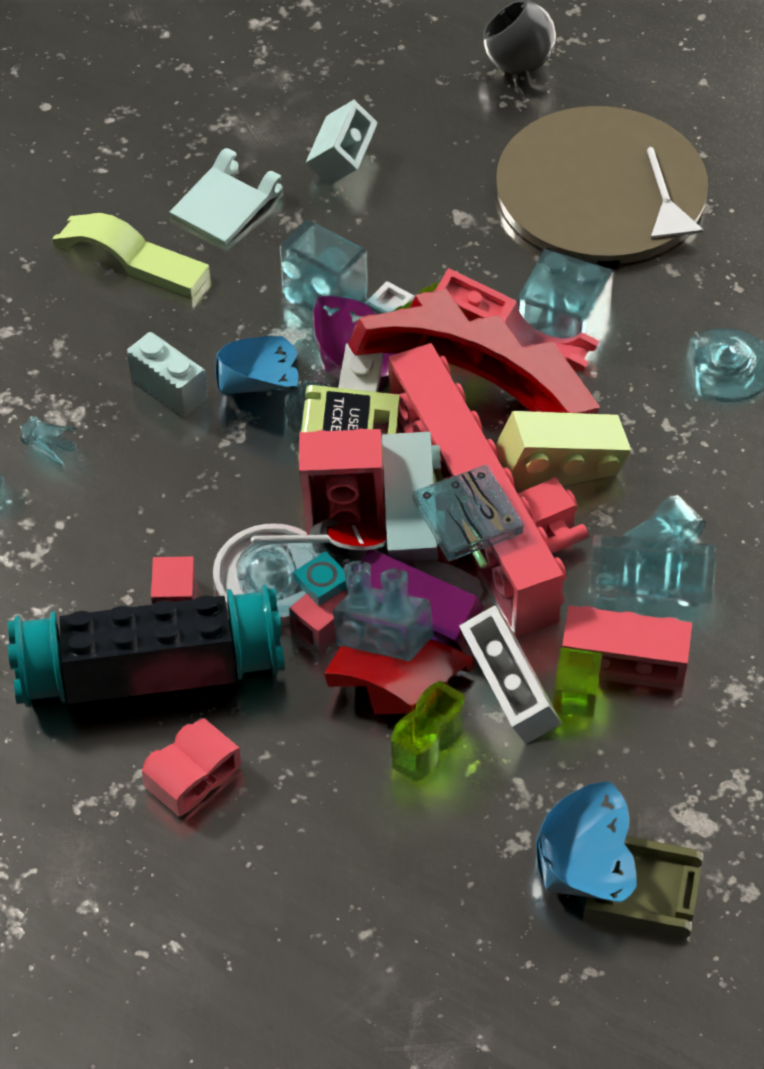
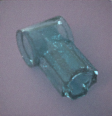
[622,495,706,565]

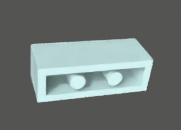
[382,432,445,562]

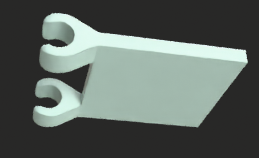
[169,148,283,246]

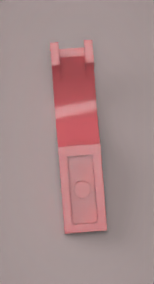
[435,268,599,372]

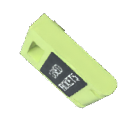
[298,385,400,460]

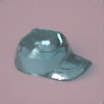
[236,543,321,602]

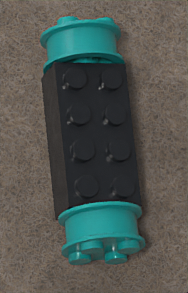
[7,585,285,708]

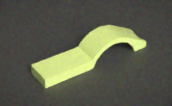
[52,213,210,299]

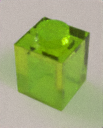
[553,647,602,718]

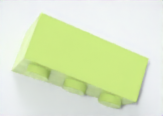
[495,411,631,493]

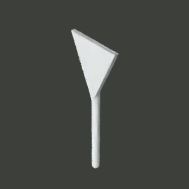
[647,147,704,239]

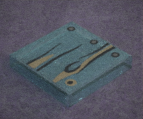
[413,464,524,562]

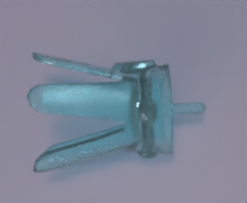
[20,416,77,466]

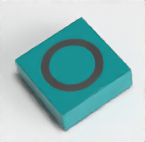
[293,551,351,606]

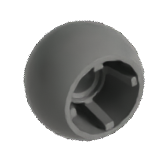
[482,0,556,74]

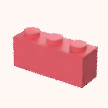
[560,605,692,687]

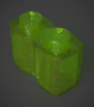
[391,681,465,782]

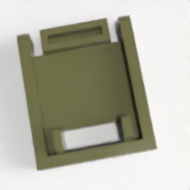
[583,836,703,938]

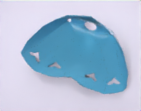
[215,336,298,396]
[536,781,637,902]

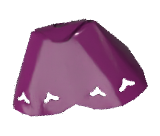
[313,296,395,392]

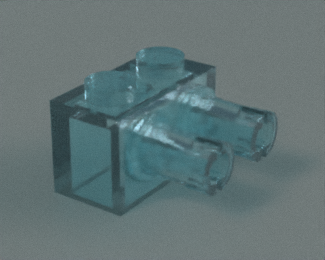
[333,561,434,661]

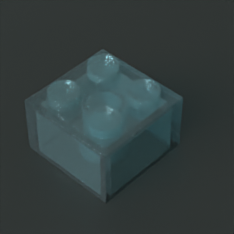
[280,219,368,317]
[517,249,613,338]

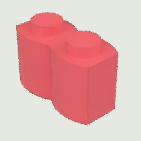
[141,718,241,817]

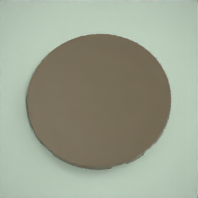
[496,106,708,264]

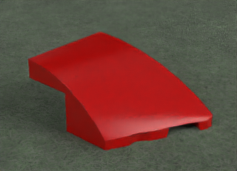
[324,628,475,714]

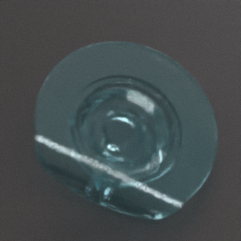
[689,328,764,402]

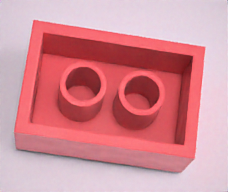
[299,429,387,535]

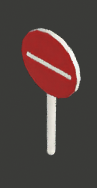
[251,523,387,550]

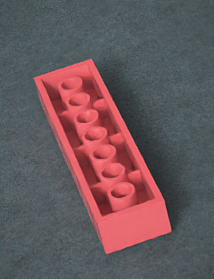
[388,343,566,637]

